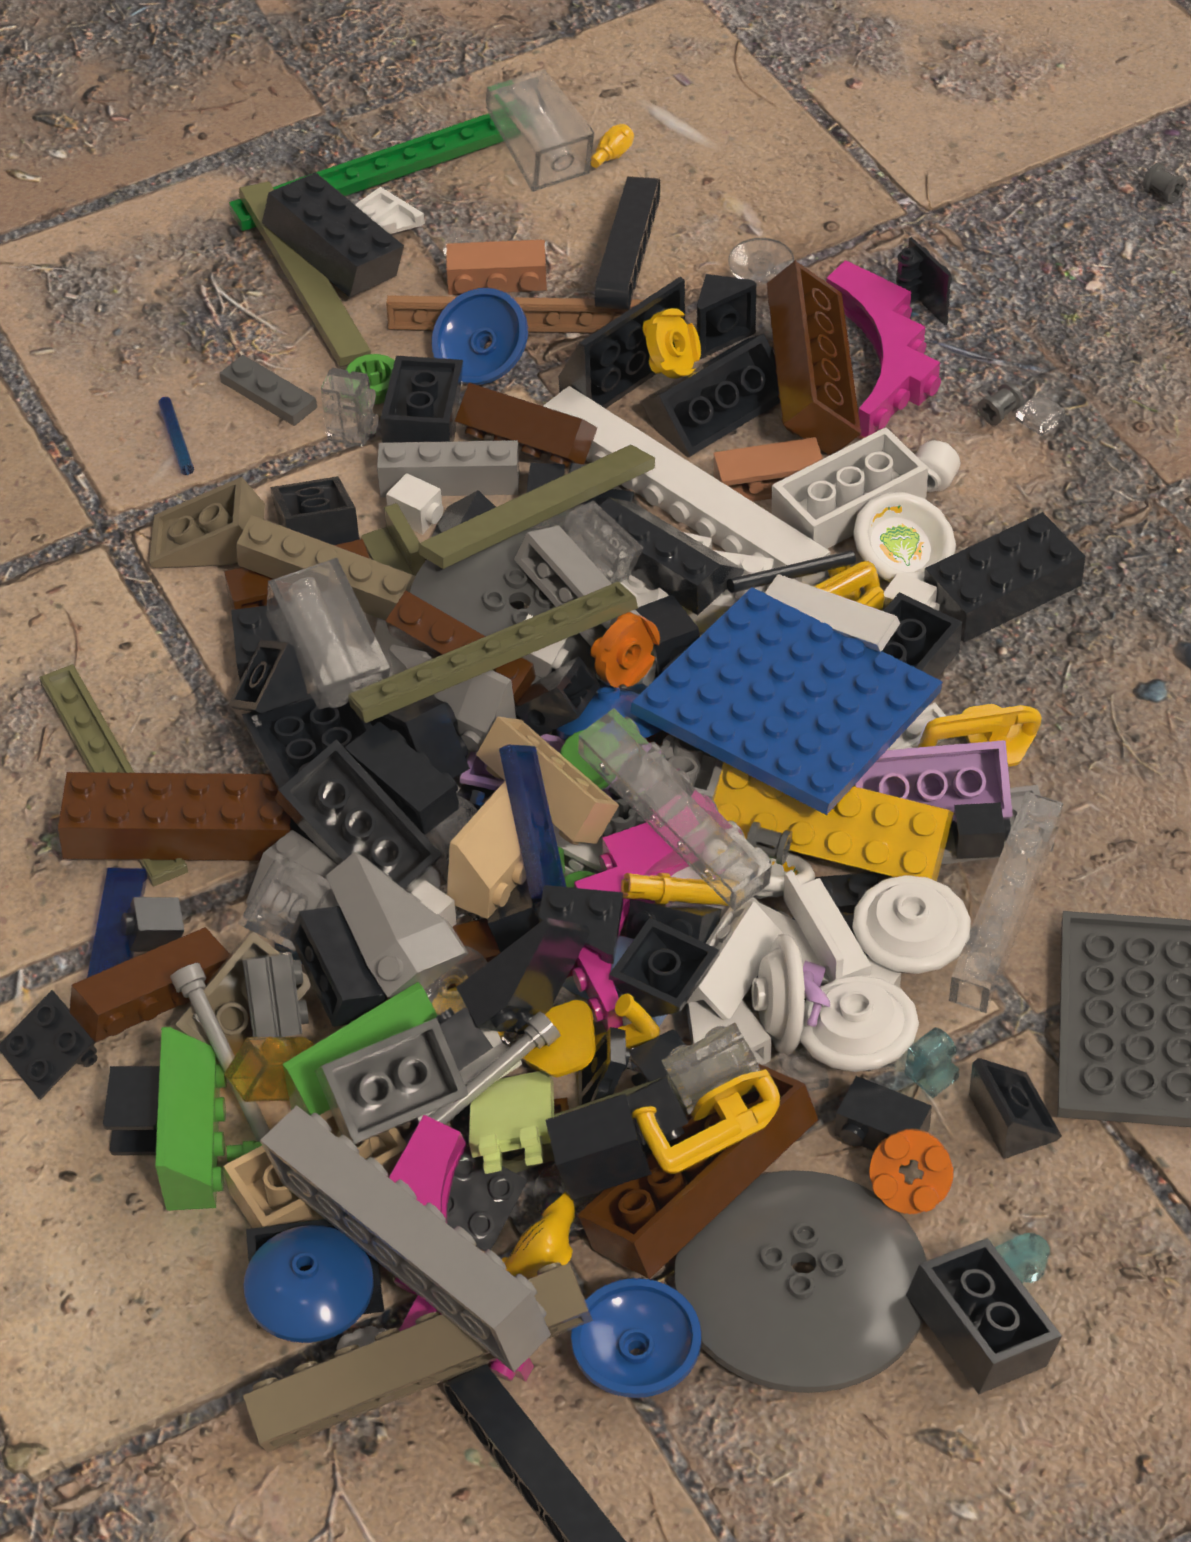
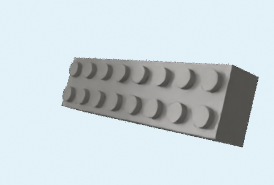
[260,1105,551,1372]

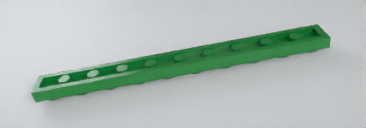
[229,104,531,231]

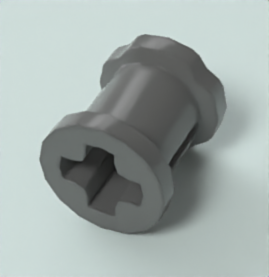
[1143,163,1187,203]
[978,382,1024,425]
[745,822,792,865]

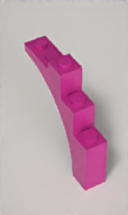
[826,260,941,437]
[567,808,704,1031]
[389,1115,534,1381]

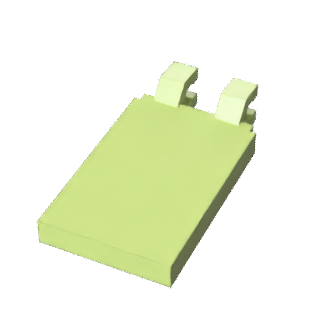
[469,1071,554,1174]

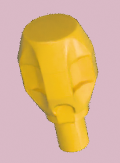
[589,124,634,168]

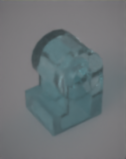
[905,1027,960,1098]
[995,1233,1050,1284]

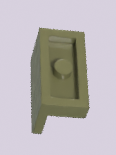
[361,503,425,576]

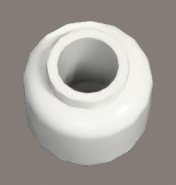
[916,440,961,492]

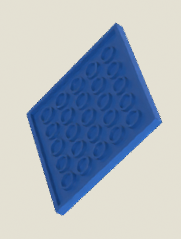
[630,587,943,815]

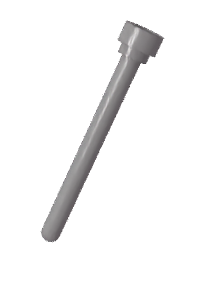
[170,963,270,1141]
[404,1011,561,1144]

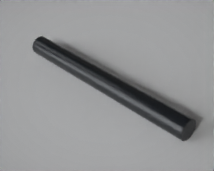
[727,550,856,593]

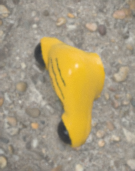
[501,1192,575,1279]

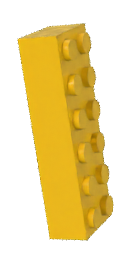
[706,762,954,881]

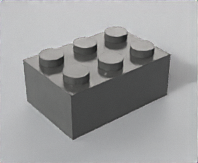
[315,1018,469,1145]

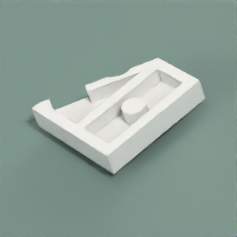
[355,187,425,234]

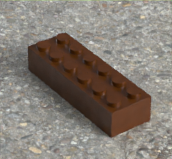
[766,260,861,455]
[58,772,293,861]
[578,1059,819,1279]

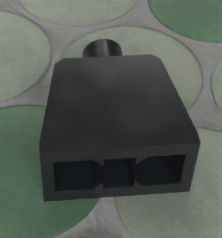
[515,656,600,737]

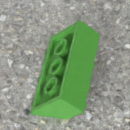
[283,982,438,1116]
[155,1027,227,1211]

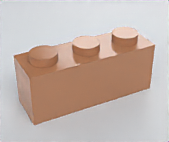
[447,239,547,295]
[713,437,823,502]

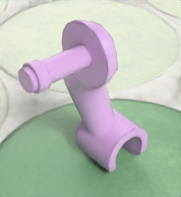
[803,961,830,1027]

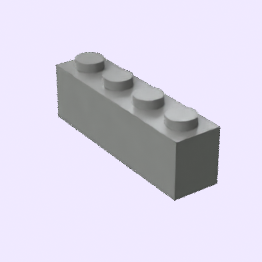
[377,441,520,497]
[514,526,640,652]

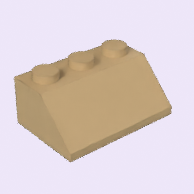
[447,778,549,919]

